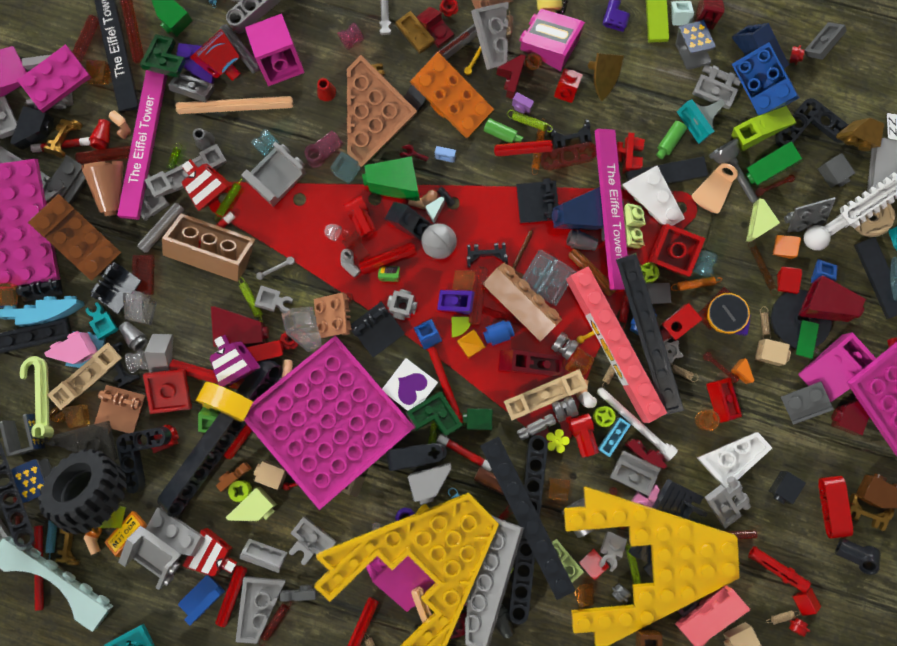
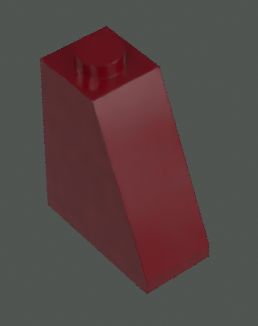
[798,275,866,322]
[211,306,269,348]

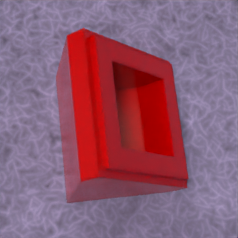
[792,587,821,616]

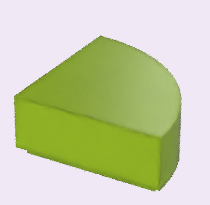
[452,317,472,338]

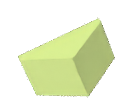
[746,199,780,242]

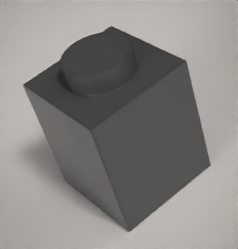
[818,153,855,188]

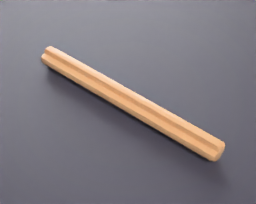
[176,96,293,114]

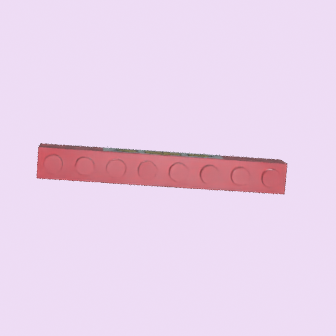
[566,266,667,423]

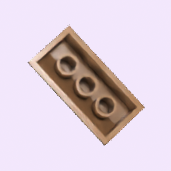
[162,213,255,282]

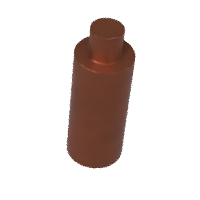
[474,467,504,495]

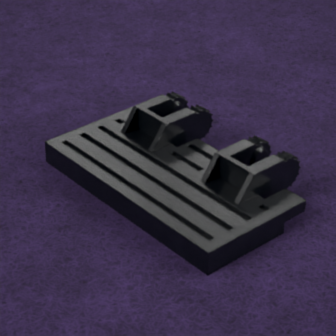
[628,479,708,563]

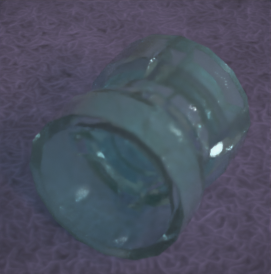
[251,129,279,157]
[693,250,718,277]

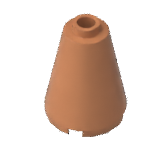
[81,161,124,216]

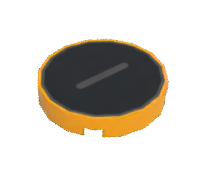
[707,293,750,334]

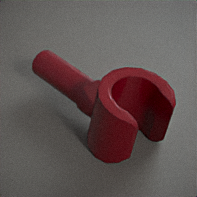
[400,145,429,162]

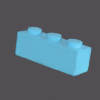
[598,417,631,457]

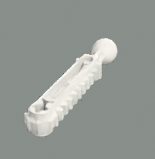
[804,173,897,250]

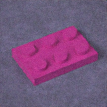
[17,44,92,113]

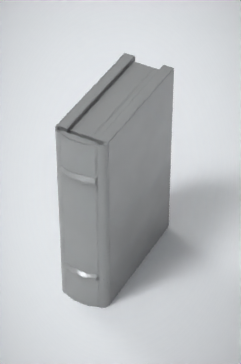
[867,138,897,193]

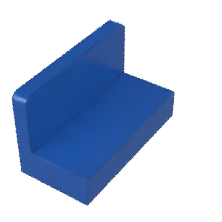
[178,575,225,626]

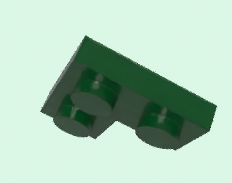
[140,34,186,78]
[406,391,463,437]

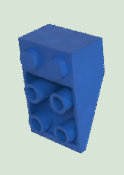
[732,42,800,116]

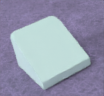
[671,1,694,25]
[426,197,445,223]

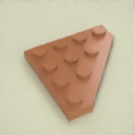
[347,55,417,168]

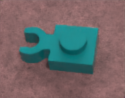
[86,302,119,340]

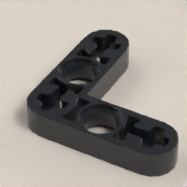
[775,98,848,147]
[116,427,172,494]

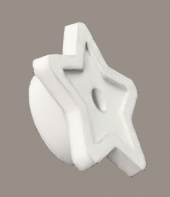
[664,340,683,364]

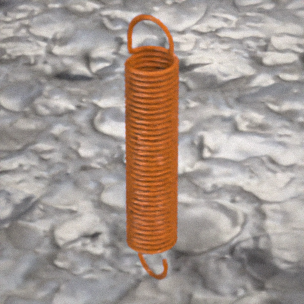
[671,276,722,291]

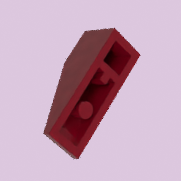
[499,349,565,377]

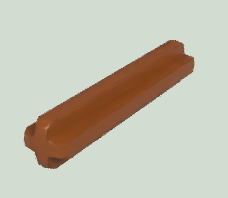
[568,249,616,296]

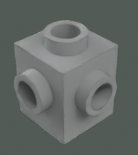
[387,289,418,320]

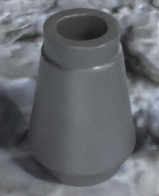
[193,128,215,150]
[567,229,598,251]
[119,321,148,351]

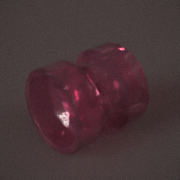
[337,23,365,50]

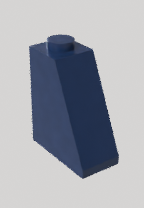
[732,23,789,68]
[552,187,604,230]

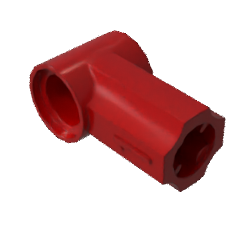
[343,195,376,238]
[568,413,599,458]

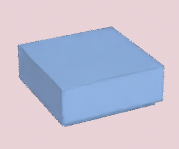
[435,146,456,163]

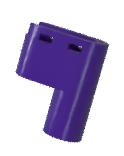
[602,0,630,32]

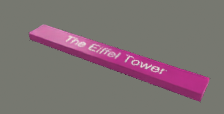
[117,70,167,220]
[595,129,627,290]

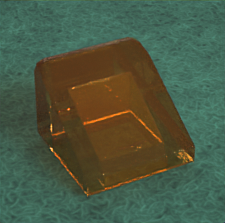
[452,270,475,291]
[0,283,18,306]
[565,348,595,377]
[547,477,570,501]

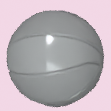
[421,223,457,259]

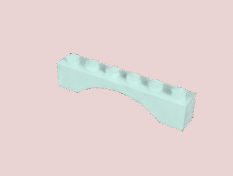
[0,536,113,632]

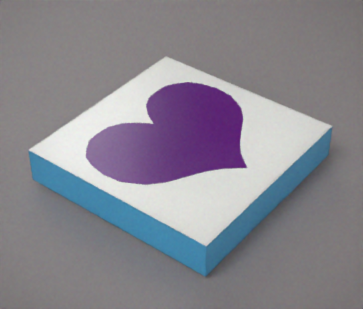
[382,358,438,410]

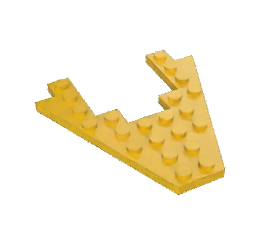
[564,487,739,646]
[314,493,499,646]

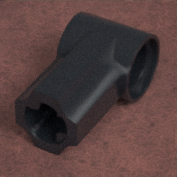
[835,538,881,575]

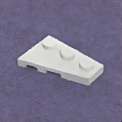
[621,166,685,226]
[697,432,772,489]

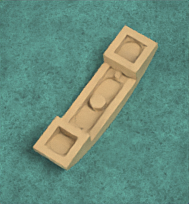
[47,343,122,410]
[504,369,588,420]

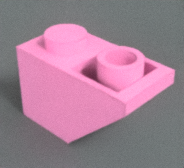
[44,331,98,364]

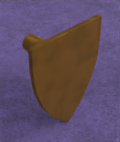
[588,53,624,101]

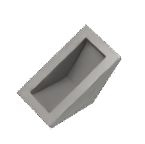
[144,334,173,373]

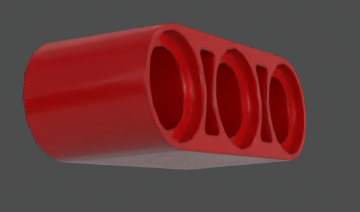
[818,476,853,539]

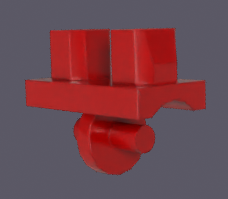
[617,132,644,173]

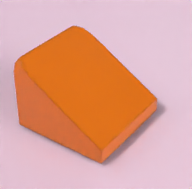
[773,235,801,259]
[731,358,754,384]

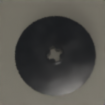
[771,290,832,349]

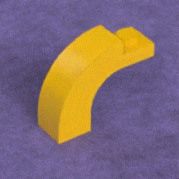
[195,382,253,422]

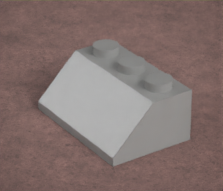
[408,463,451,504]

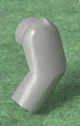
[341,248,361,278]

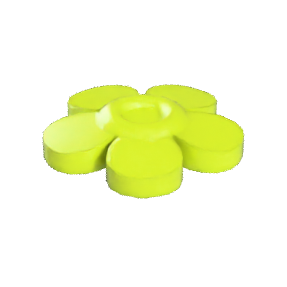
[546,429,570,453]

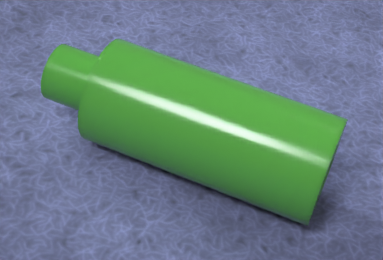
[483,118,523,143]
[656,121,687,159]

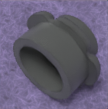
[612,583,631,603]

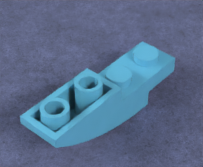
[0,296,84,327]

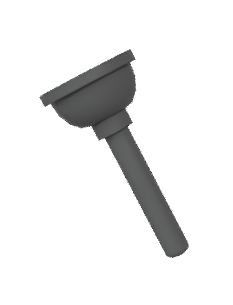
[709,139,758,203]

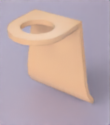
[691,163,738,213]

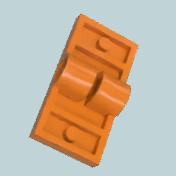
[410,52,494,138]

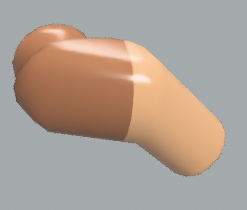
[109,111,131,139]
[408,190,438,209]

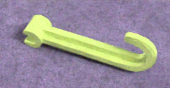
[20,356,54,439]

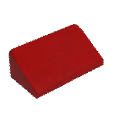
[247,340,284,361]
[706,377,742,423]

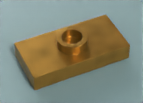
[395,11,435,54]

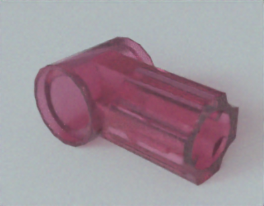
[304,130,343,167]

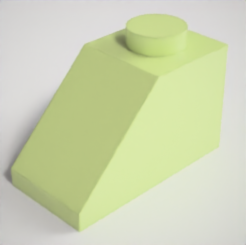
[226,487,277,521]

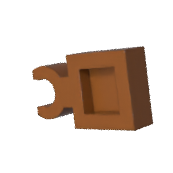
[216,462,252,492]

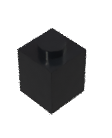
[769,471,806,505]

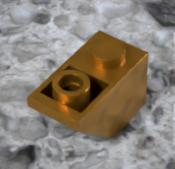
[836,118,884,151]

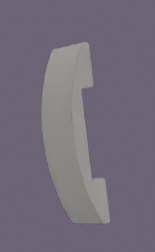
[145,144,227,198]

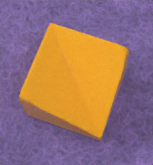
[457,330,485,359]

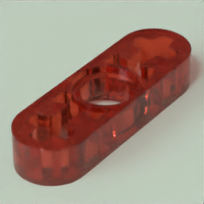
[540,142,597,170]

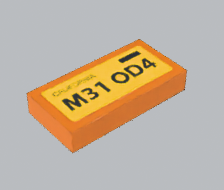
[104,511,148,557]

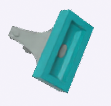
[677,99,725,144]

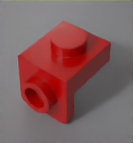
[554,68,583,103]

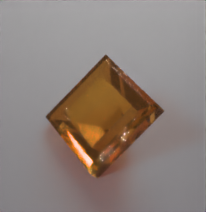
[574,583,594,607]

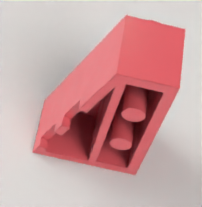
[675,586,750,646]

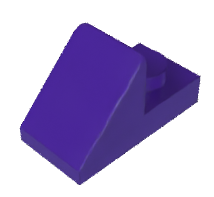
[437,290,475,315]

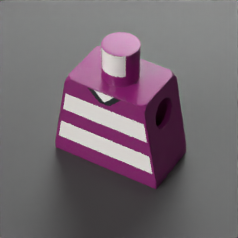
[210,335,261,387]

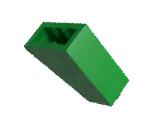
[746,141,803,186]
[362,156,420,201]

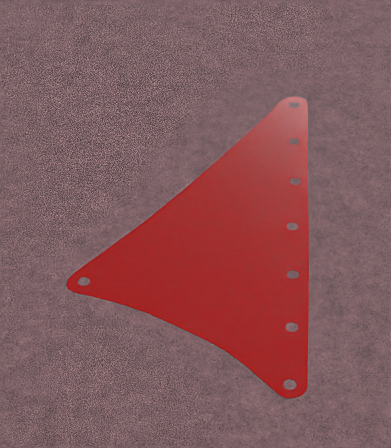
[208,182,697,443]

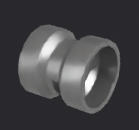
[551,332,579,360]
[552,396,579,422]

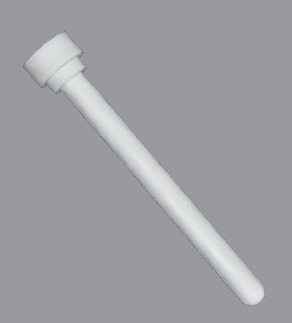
[597,388,678,462]

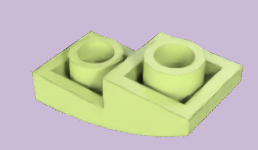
[623,204,646,249]
[552,539,584,583]

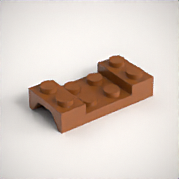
[28,194,121,281]

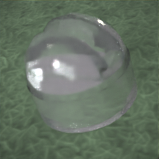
[324,224,342,241]

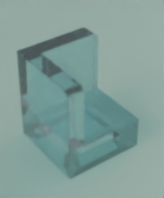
[330,151,360,184]

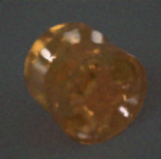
[695,410,720,431]

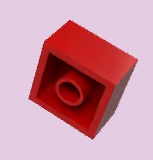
[648,224,706,277]

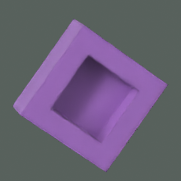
[512,92,534,115]

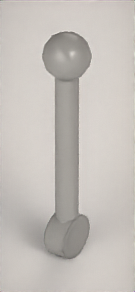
[256,257,295,280]

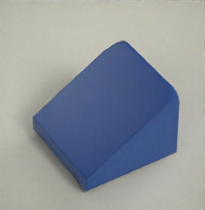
[811,259,837,283]
[414,319,442,349]

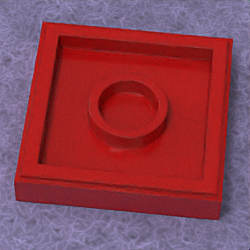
[143,369,192,414]

